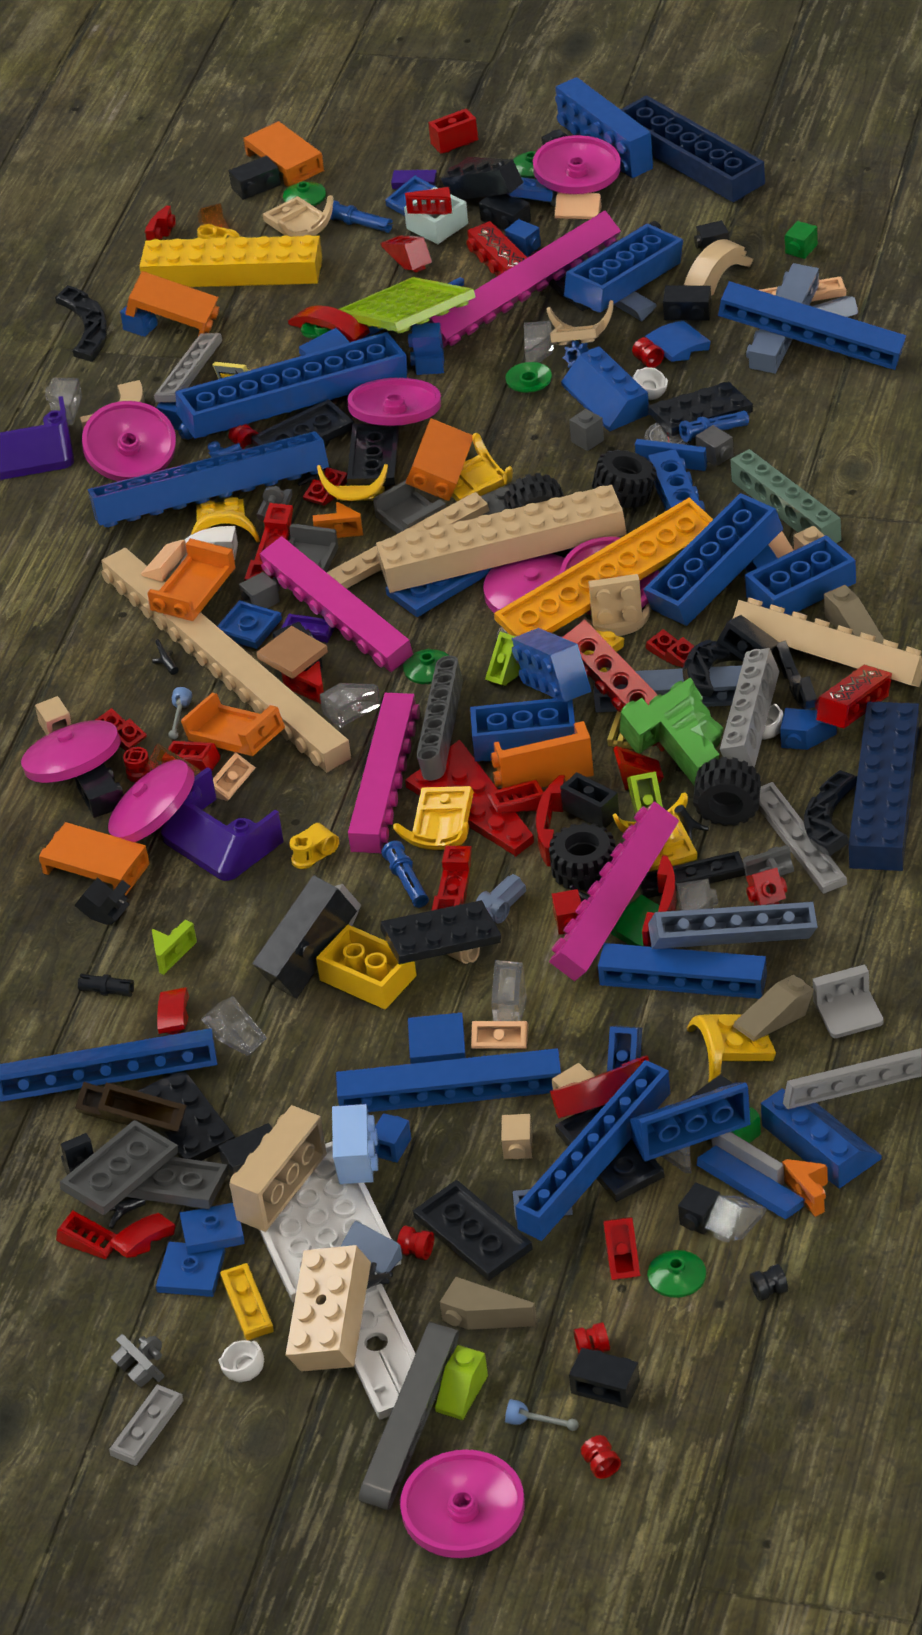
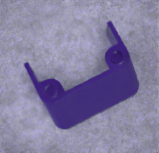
[0,396,74,480]
[161,767,284,881]

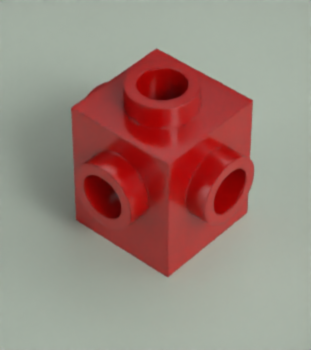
[746,867,787,906]

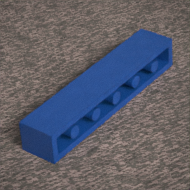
[598,943,767,999]

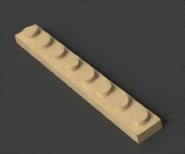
[327,492,489,589]

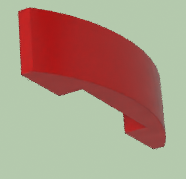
[288,306,370,342]
[244,503,293,581]
[536,775,566,867]
[431,845,472,911]
[642,855,677,947]
[550,1055,649,1118]

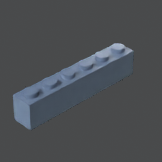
[746,263,819,374]
[594,666,742,712]
[648,902,817,949]

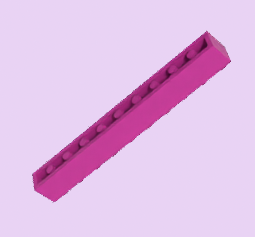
[428,210,621,348]

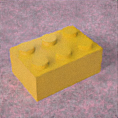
[316,924,417,1010]

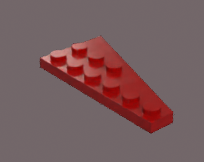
[405,740,534,857]

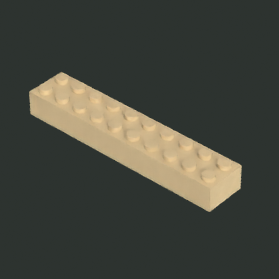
[376,485,626,593]

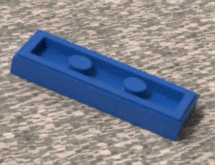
[635,439,707,471]

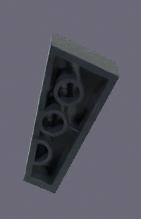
[441,157,524,200]

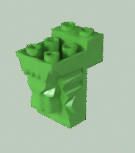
[620,678,724,786]

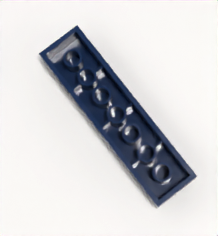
[621,95,765,202]
[849,702,919,871]

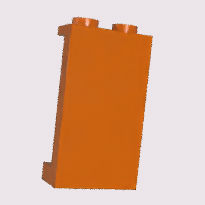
[244,121,324,187]
[125,271,220,336]
[406,418,473,501]
[147,538,236,621]
[181,693,285,756]
[491,721,594,789]
[39,822,150,895]

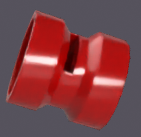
[632,337,664,368]
[228,424,258,450]
[123,747,151,783]
[397,1226,434,1260]
[573,1322,610,1354]
[580,1435,621,1479]

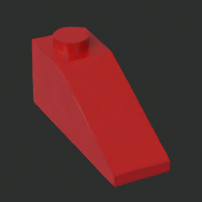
[381,235,432,272]

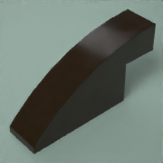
[75,1082,187,1133]

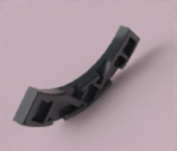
[55,285,107,362]
[682,640,742,697]
[776,641,817,709]
[804,770,857,856]

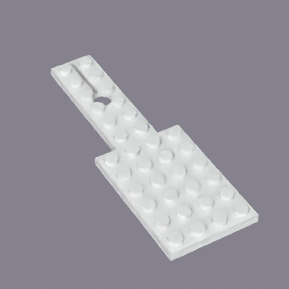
[259,1141,415,1420]

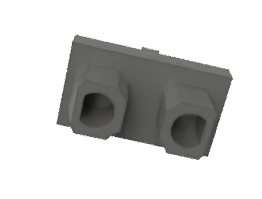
[257,486,292,520]
[743,845,794,883]
[111,1334,165,1388]

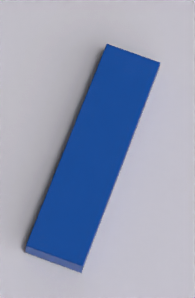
[697,1145,805,1220]

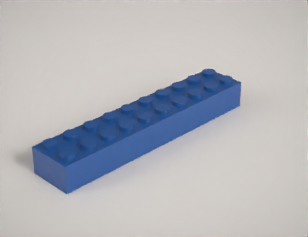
[175,332,407,438]
[87,431,329,527]

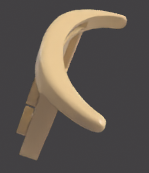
[262,195,333,236]
[547,300,614,345]
[578,574,650,636]

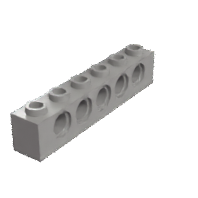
[720,648,779,768]

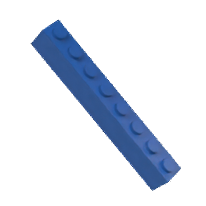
[718,281,906,370]
[0,1028,217,1102]
[336,1048,561,1112]
[515,1060,670,1241]

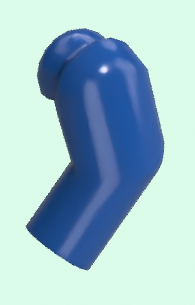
[208,441,242,457]

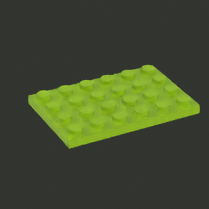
[339,277,476,333]

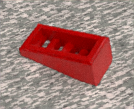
[405,187,452,214]
[162,741,221,772]
[488,780,544,813]
[56,1210,117,1259]

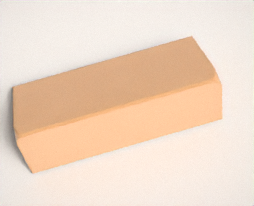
[555,192,601,219]
[141,540,187,582]
[213,752,256,801]
[471,1021,529,1049]

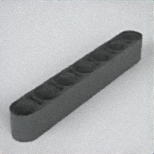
[417,656,463,780]
[359,1322,459,1510]

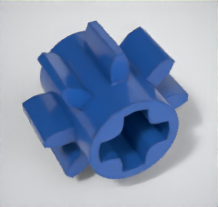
[563,341,589,368]

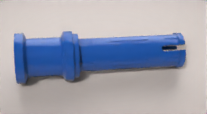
[330,200,393,233]
[679,411,749,442]
[381,841,429,908]

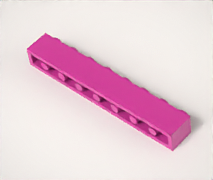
[260,536,413,672]
[348,693,420,853]
[549,801,679,982]

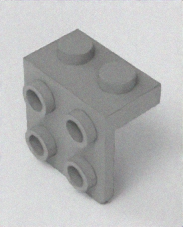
[813,964,883,1038]

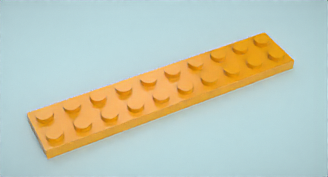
[494,497,713,636]

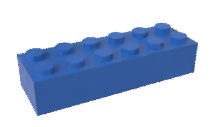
[555,77,653,178]
[564,224,683,312]
[643,493,783,626]

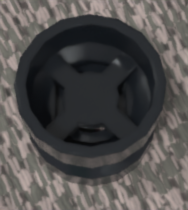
[749,1264,788,1301]

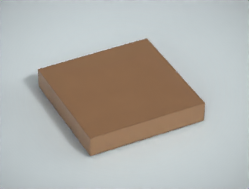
[256,626,328,679]

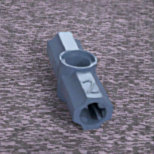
[476,874,526,924]

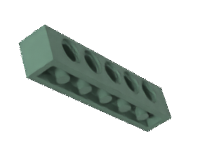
[731,449,841,543]

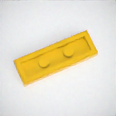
[220,1263,274,1340]

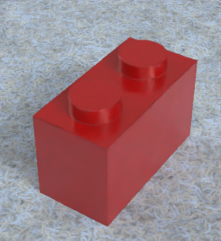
[428,109,478,154]

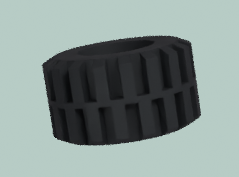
[592,450,657,508]
[503,473,564,509]
[693,757,761,826]
[549,823,616,892]

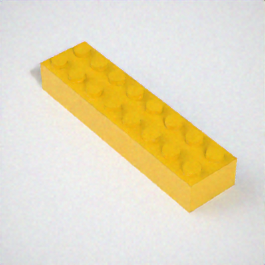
[139,235,323,287]

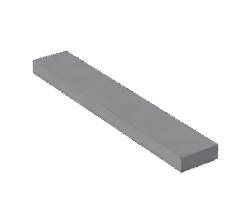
[154,333,222,402]
[758,782,847,894]
[783,1048,922,1109]

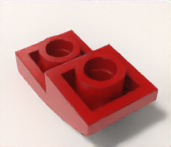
[145,206,176,241]
[303,467,347,505]
[645,629,694,667]
[96,708,147,750]
[157,987,189,1034]
[110,1212,175,1258]

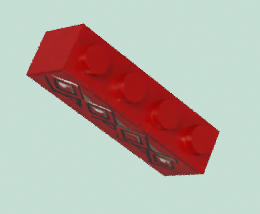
[466,221,528,276]
[815,664,892,729]

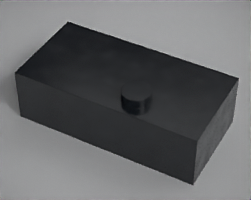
[252,875,357,999]

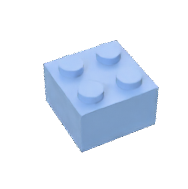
[332,1104,378,1184]

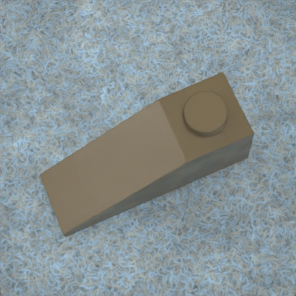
[824,585,884,644]
[733,975,814,1041]
[440,1277,537,1330]

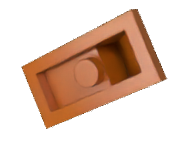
[313,502,363,538]
[782,1159,828,1217]

